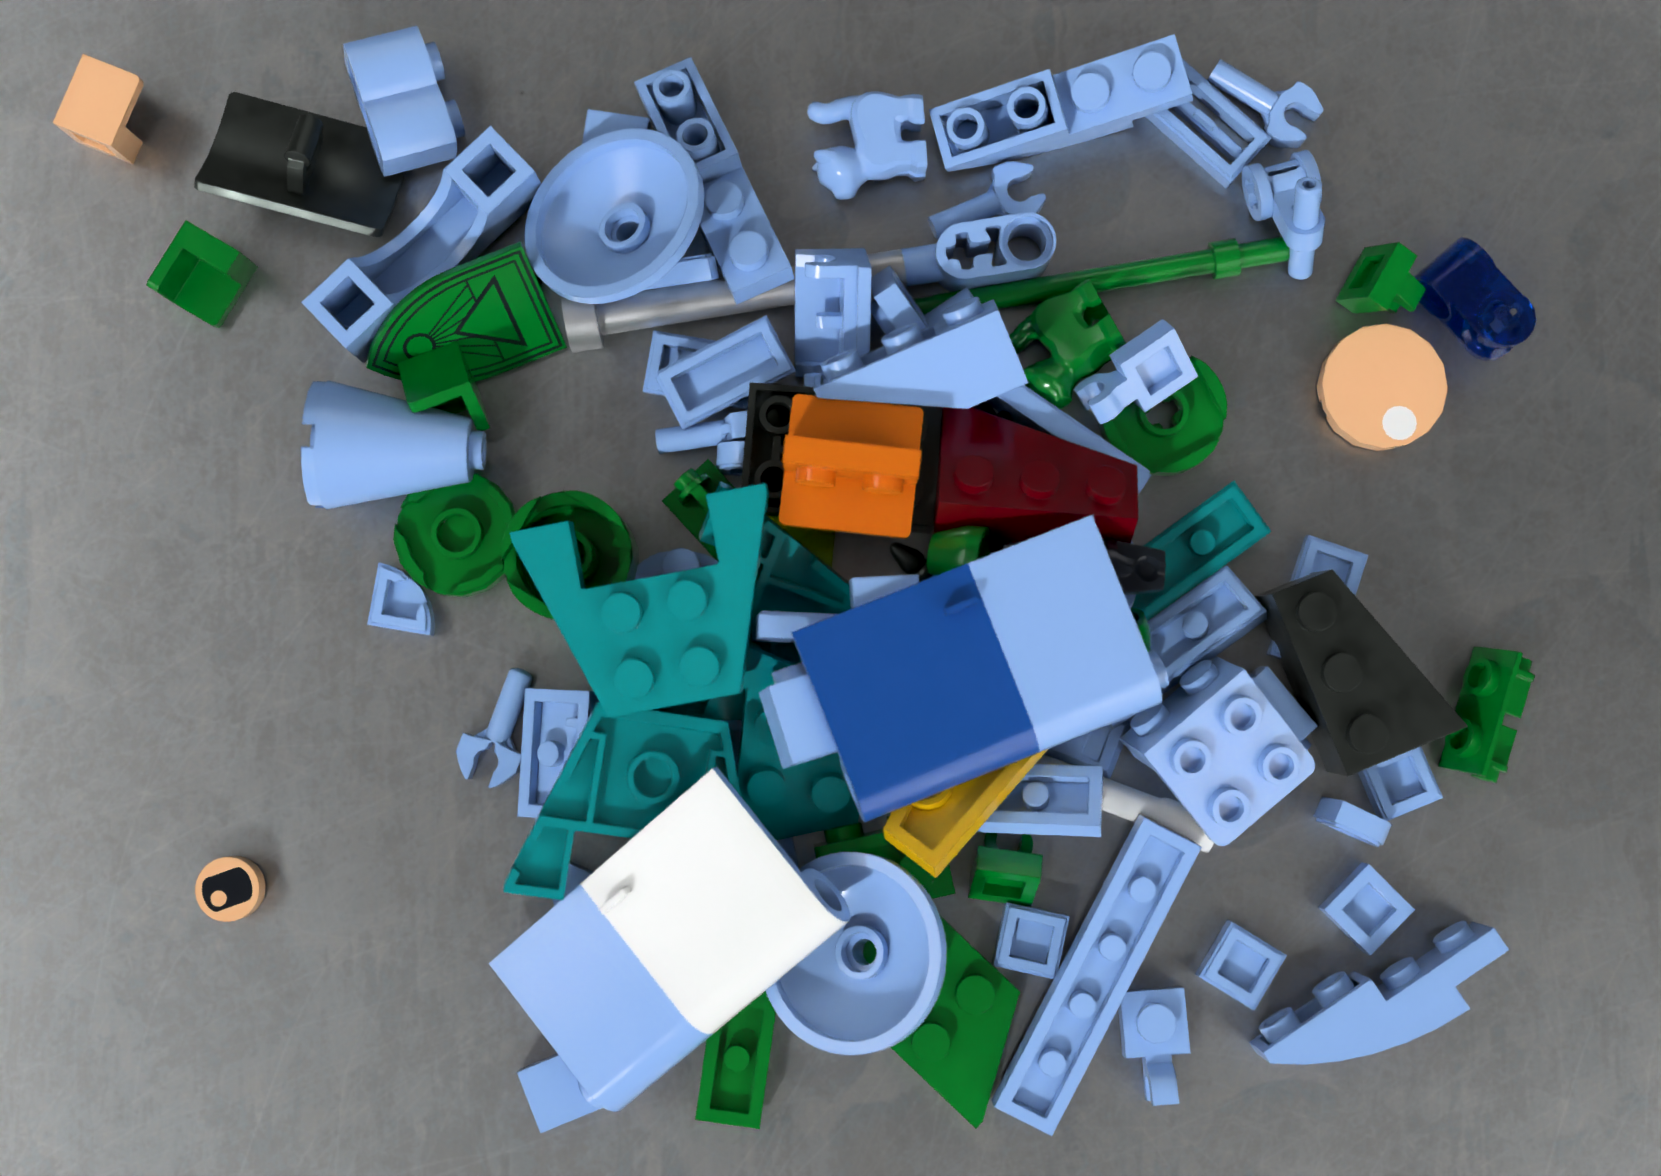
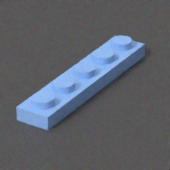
[991,814,1202,1136]

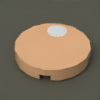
[1317,323,1448,451]

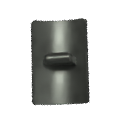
[194,92,406,237]

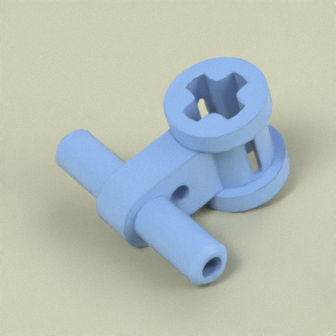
[1242,150,1325,280]

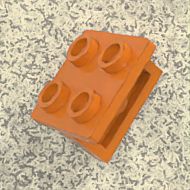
[779,394,924,539]

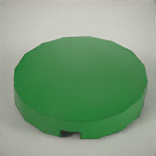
[393,474,517,597]

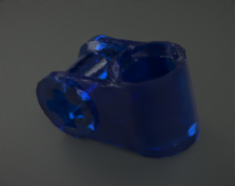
[1414,237,1536,361]

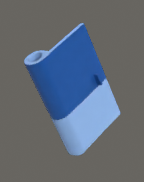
[791,515,1169,823]

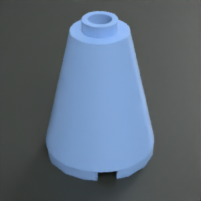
[301,381,487,509]

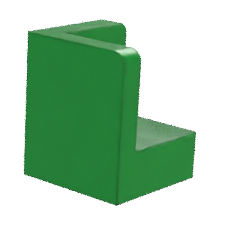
[146,220,258,328]
[397,341,491,431]

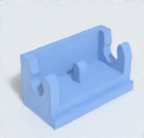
[794,248,872,387]

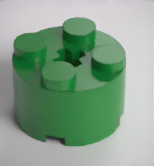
[501,490,639,621]

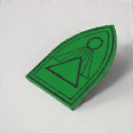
[365,242,567,381]

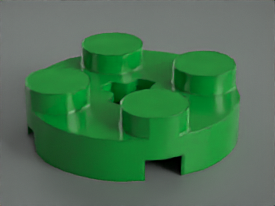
[1098,355,1227,476]

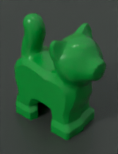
[1009,279,1126,409]

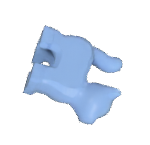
[807,91,927,200]

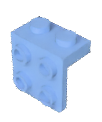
[1119,656,1315,846]

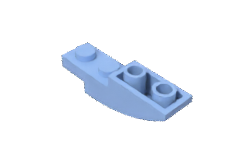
[929,34,1193,172]
[634,57,795,305]
[1249,921,1509,1065]

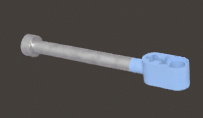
[561,212,1056,353]

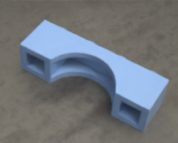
[301,126,541,363]

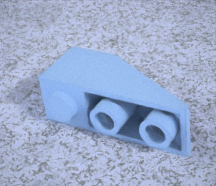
[813,297,1028,409]

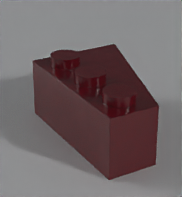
[932,407,1139,553]

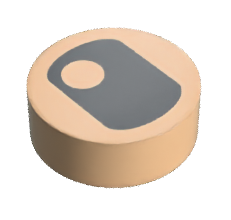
[195,856,266,922]

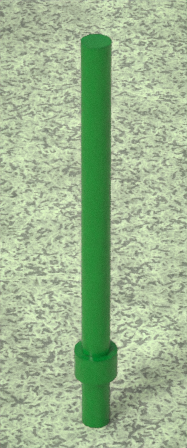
[914,237,1289,315]

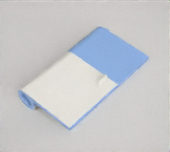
[489,767,851,1112]

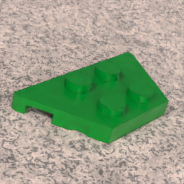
[863,915,1020,1129]

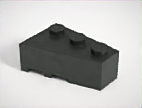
[1254,569,1468,776]

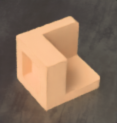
[53,54,144,164]

